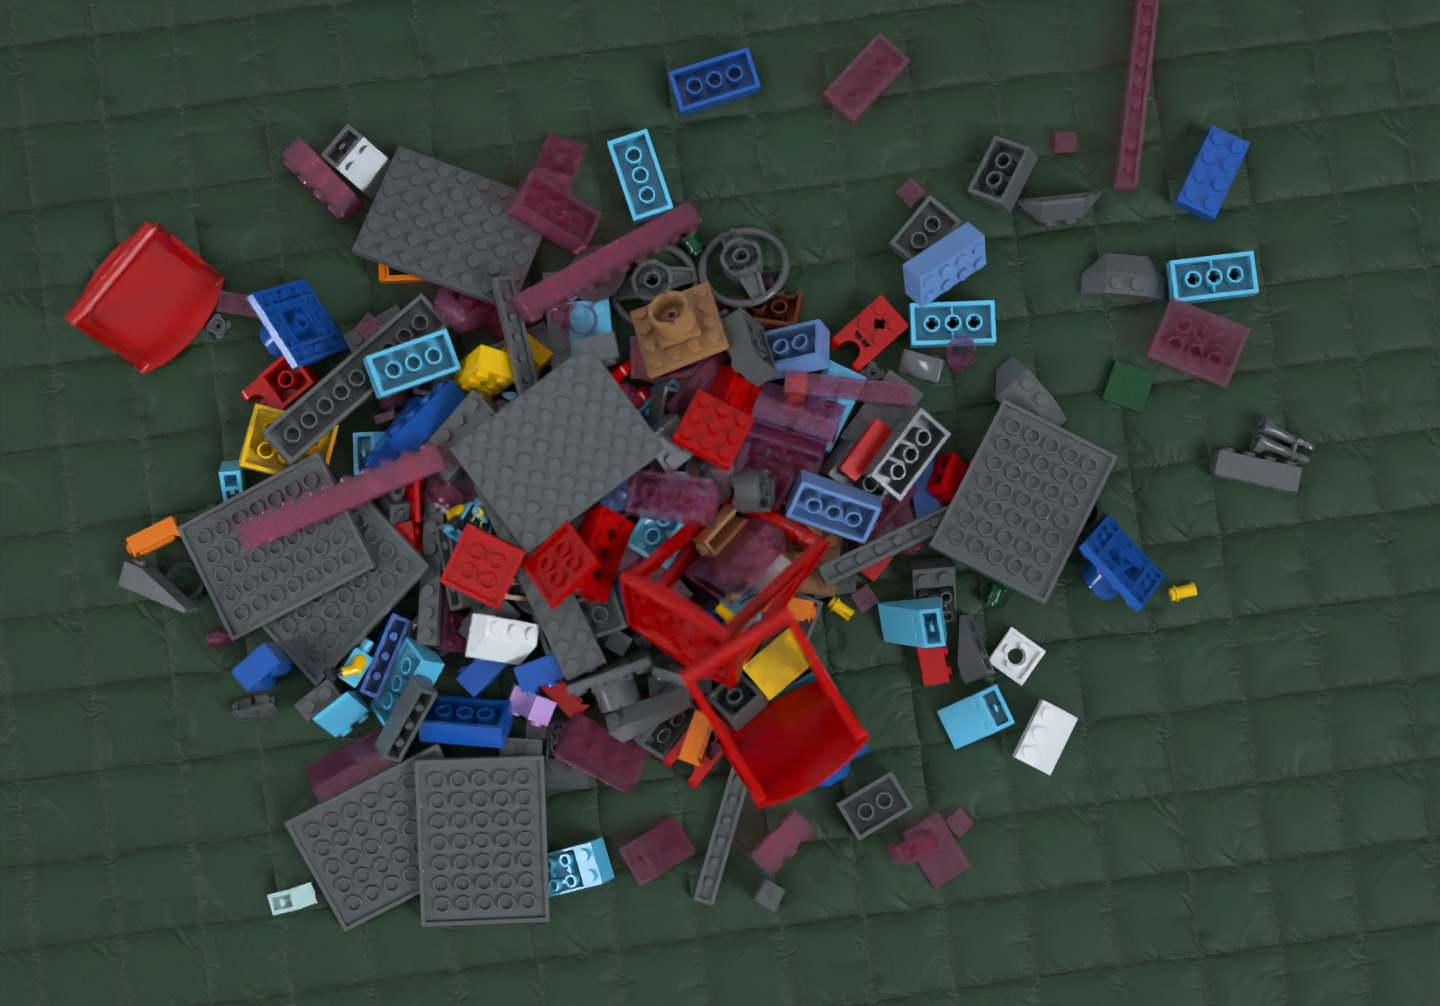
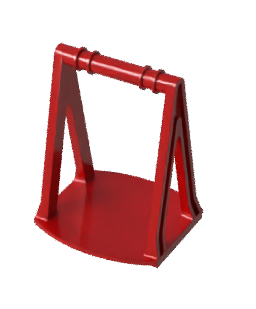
[64,221,225,374]
[619,486,829,689]
[678,604,870,809]

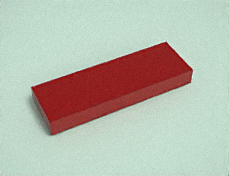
[837,418,892,482]

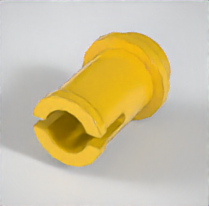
[1168,582,1197,602]
[827,597,855,621]

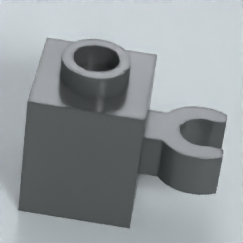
[379,483,411,524]

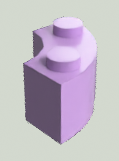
[507,682,557,727]

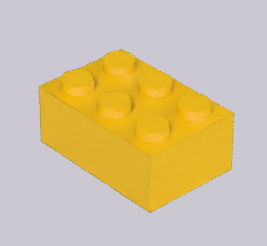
[454,345,515,399]
[743,628,819,700]

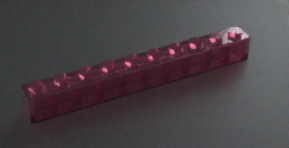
[1112,0,1160,193]
[510,200,702,324]
[235,442,448,550]

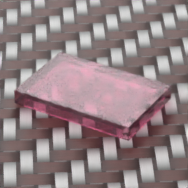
[902,811,971,888]

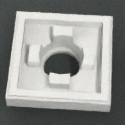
[989,627,1046,686]

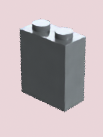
[294,679,347,722]

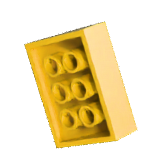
[237,403,339,475]

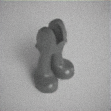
[1250,415,1315,465]

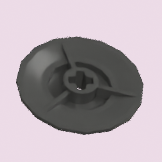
[567,244,627,302]

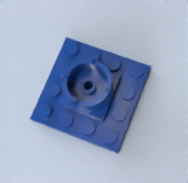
[247,278,349,370]
[1079,514,1165,612]

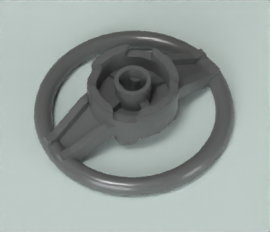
[698,227,790,308]
[609,241,700,326]

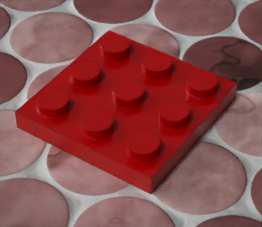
[671,389,755,472]
[520,520,602,609]
[439,523,526,610]

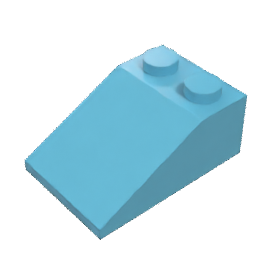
[313,690,372,737]

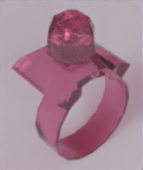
[551,304,598,335]
[945,337,977,372]

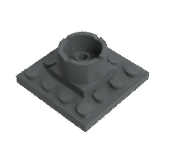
[566,648,651,713]

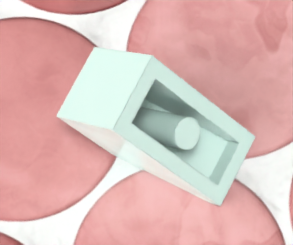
[267,882,317,915]

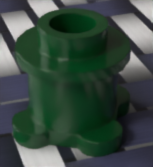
[679,230,706,258]
[982,582,1009,608]

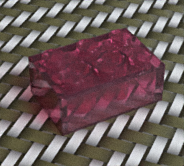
[750,807,814,874]

